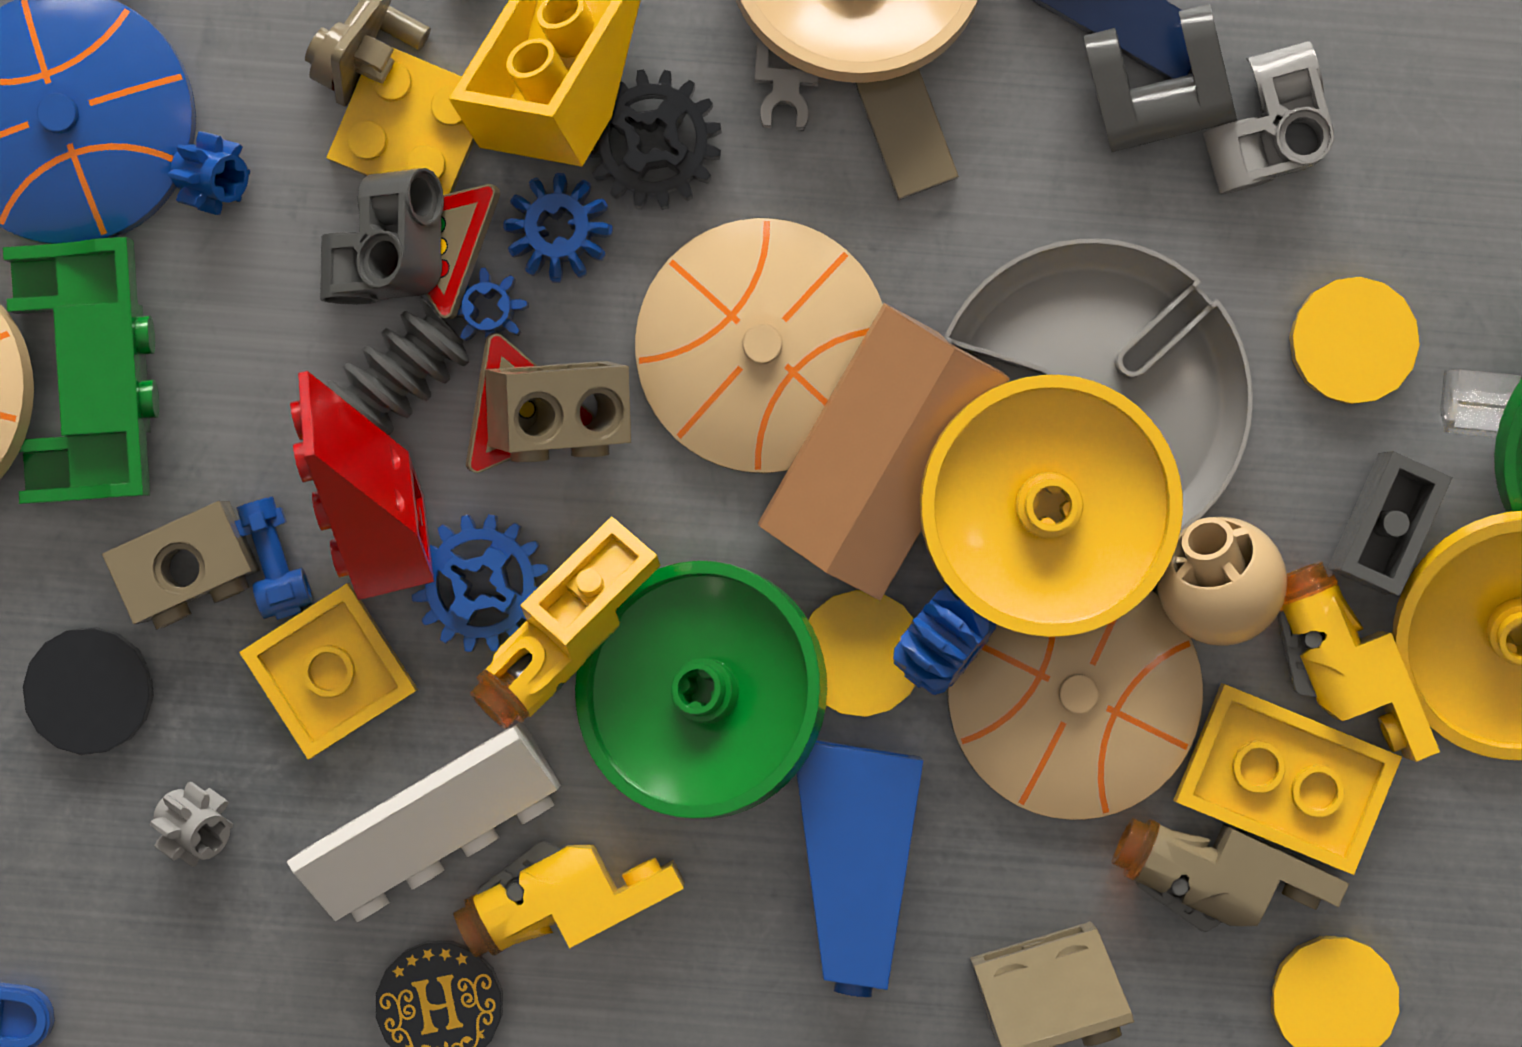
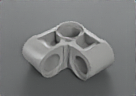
[1203,41,1334,194]

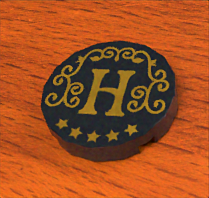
[376,941,503,1047]

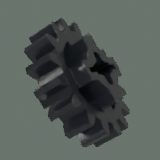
[588,69,722,210]

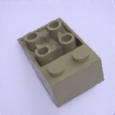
[970,921,1134,1047]

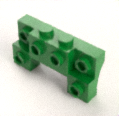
[3,237,159,504]

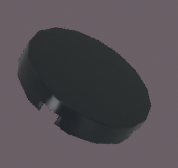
[23,627,154,755]

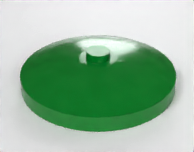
[575,561,827,819]

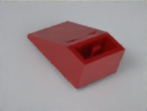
[290,371,434,600]

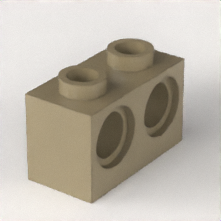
[485,361,631,462]

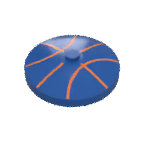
[0,0,196,244]

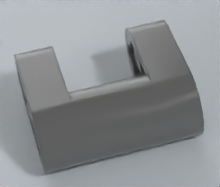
[1084,4,1237,152]

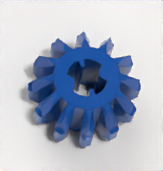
[503,173,613,283]
[893,585,996,695]

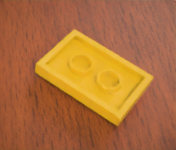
[1173,683,1402,875]

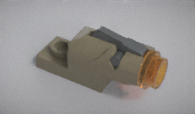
[1112,817,1349,932]

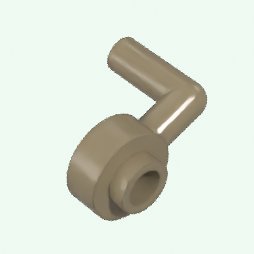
[305,0,431,91]

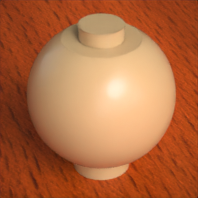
[1157,517,1287,646]

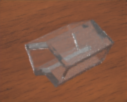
[1440,368,1522,438]

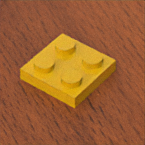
[326,47,475,195]
[239,583,418,760]

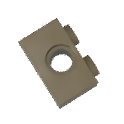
[102,500,260,630]

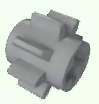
[150,782,233,867]

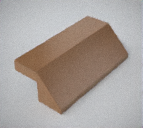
[758,303,1010,600]

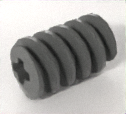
[327,296,469,435]

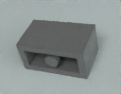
[1327,451,1453,596]

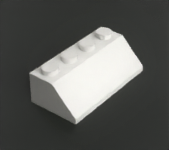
[287,720,561,922]

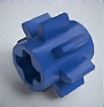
[168,131,250,215]
[456,267,529,341]

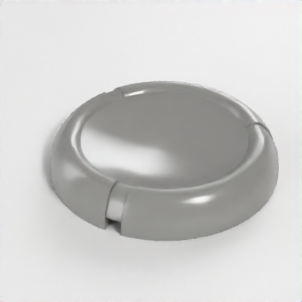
[944,238,1253,532]

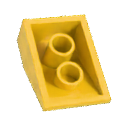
[448,0,641,167]

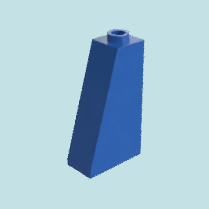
[797,740,923,997]

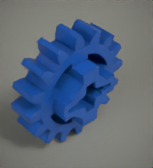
[411,514,550,652]

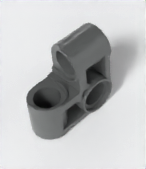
[320,168,444,305]

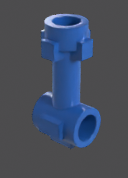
[235,496,314,620]

